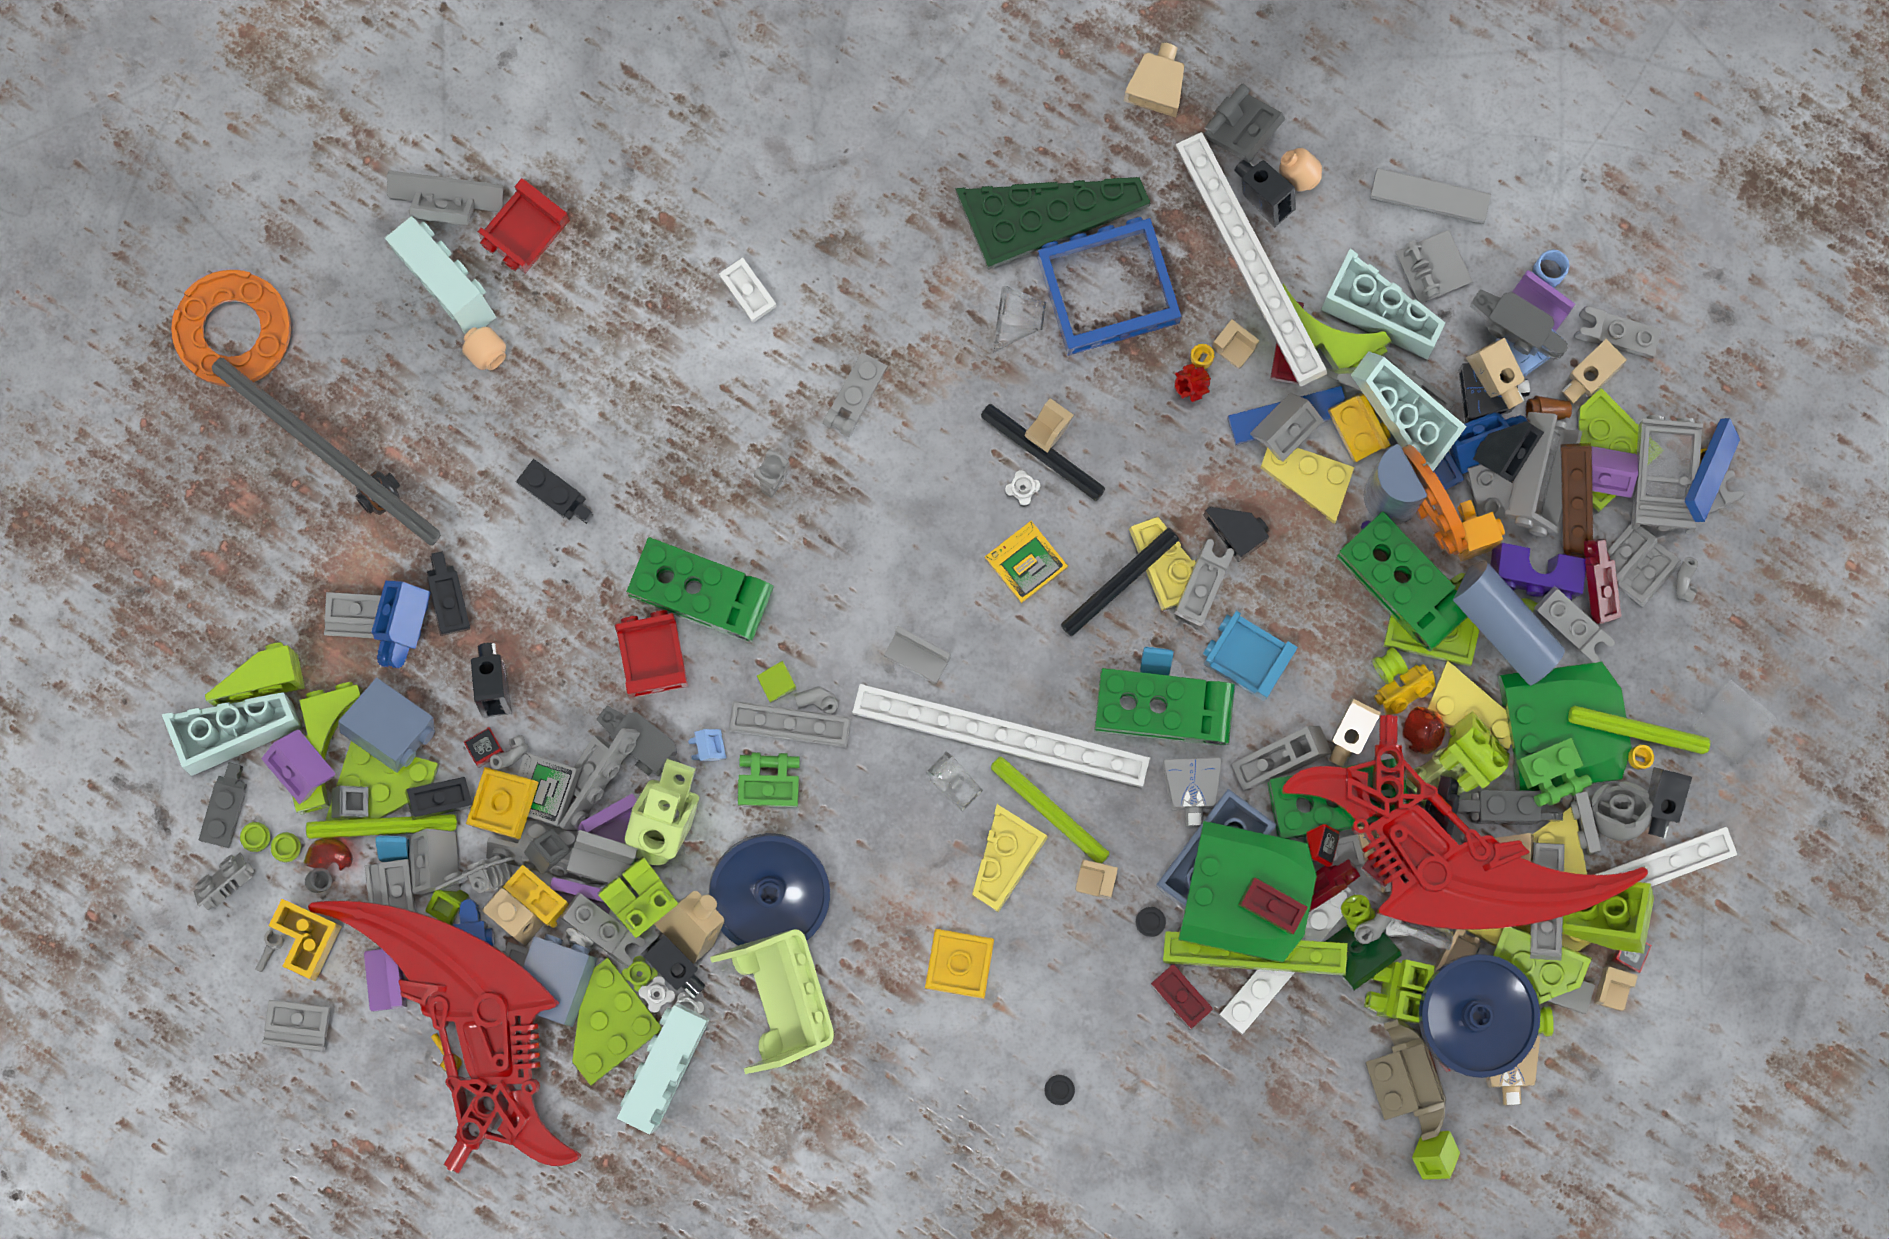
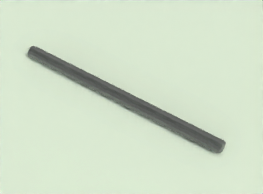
[212,358,441,545]

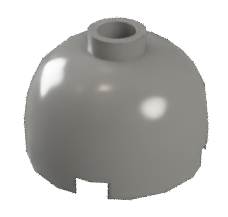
[1591,782,1653,841]

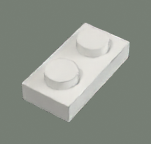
[719,258,777,323]

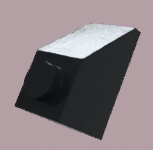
[1473,421,1544,483]
[1203,507,1269,562]

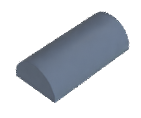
[1363,444,1427,525]
[1453,561,1565,686]
[1156,789,1277,910]

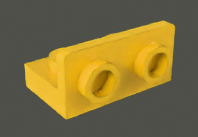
[1327,393,1391,462]

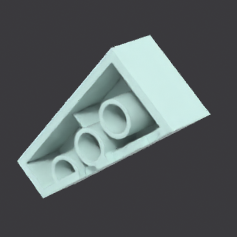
[385,216,497,334]
[1321,248,1445,360]
[1351,351,1467,471]
[162,692,302,776]
[617,1003,710,1135]

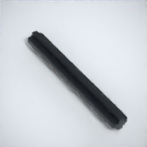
[981,404,1105,501]
[1061,528,1179,636]

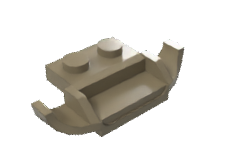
[1365,1019,1446,1141]

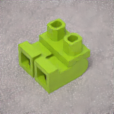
[1439,711,1510,792]
[597,856,679,938]
[1364,959,1435,1023]

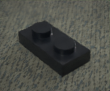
[405,777,472,821]

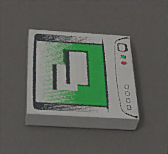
[517,752,581,827]

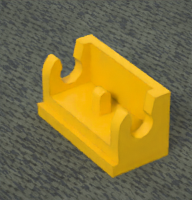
[503,865,569,928]

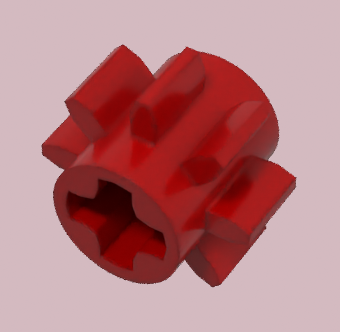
[1174,363,1211,402]

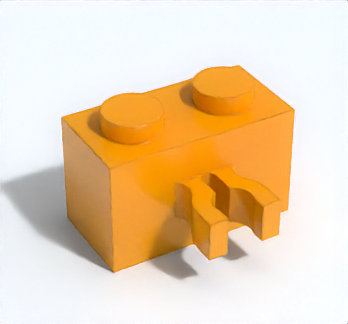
[1457,500,1505,562]

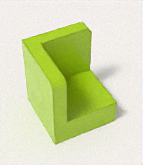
[1412,1131,1460,1180]

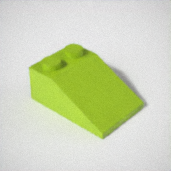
[205,642,305,707]
[1562,882,1654,954]

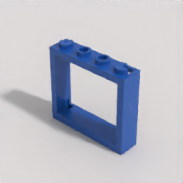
[1037,217,1182,356]

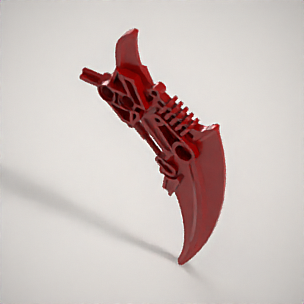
[1282,715,1648,930]
[308,901,581,1174]

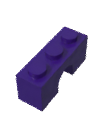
[1490,543,1586,601]

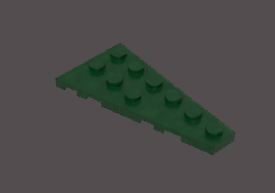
[955,177,1151,270]

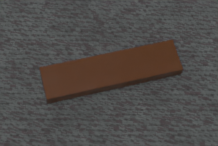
[1560,443,1593,559]

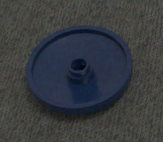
[709,833,830,946]
[1419,954,1540,1078]

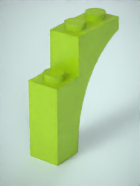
[1257,283,1391,369]
[292,682,363,815]

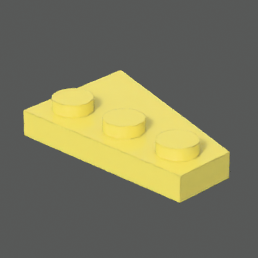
[1260,447,1354,524]
[1129,517,1196,611]
[1424,661,1511,751]
[972,804,1048,913]

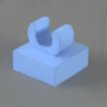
[688,729,726,761]

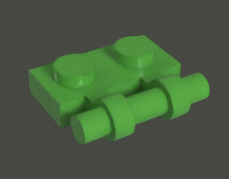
[1516,738,1592,807]
[738,752,800,807]

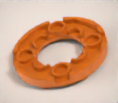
[171,270,291,387]
[1402,444,1468,555]

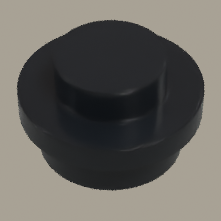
[1136,907,1166,937]
[1044,1075,1075,1105]

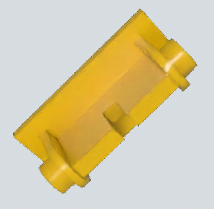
[1374,664,1436,715]

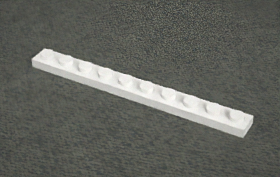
[1176,132,1327,387]
[852,684,1150,788]

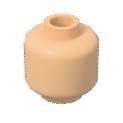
[1279,148,1322,192]
[462,327,506,370]

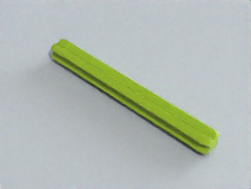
[1568,706,1711,754]
[991,756,1110,864]
[306,814,457,839]

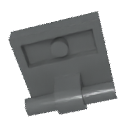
[1204,83,1285,163]

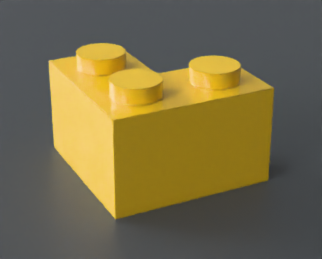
[268,899,342,981]

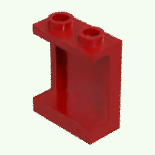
[477,178,570,274]
[615,610,688,698]

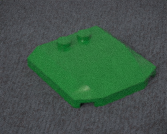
[1498,662,1632,791]
[1178,821,1316,963]

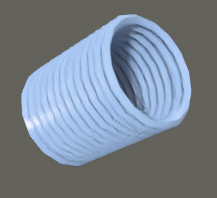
[1532,249,1570,288]

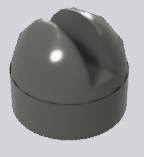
[305,868,332,893]

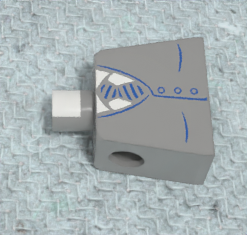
[1162,758,1221,827]

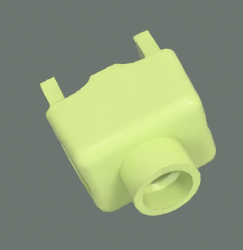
[625,759,700,865]

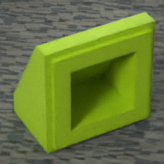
[757,661,797,703]
[425,889,469,925]

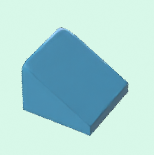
[1140,646,1174,676]
[375,836,410,862]

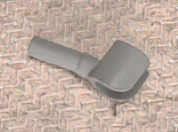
[255,930,284,972]

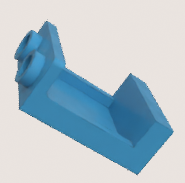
[1203,610,1298,702]

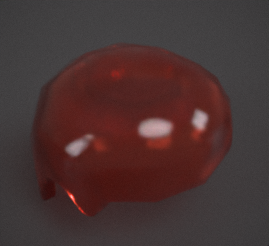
[1403,706,1446,755]
[303,838,354,871]

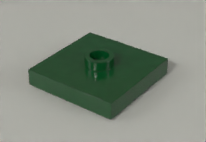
[1324,925,1402,991]

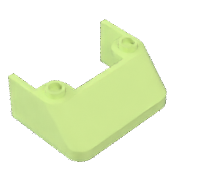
[710,929,834,1074]

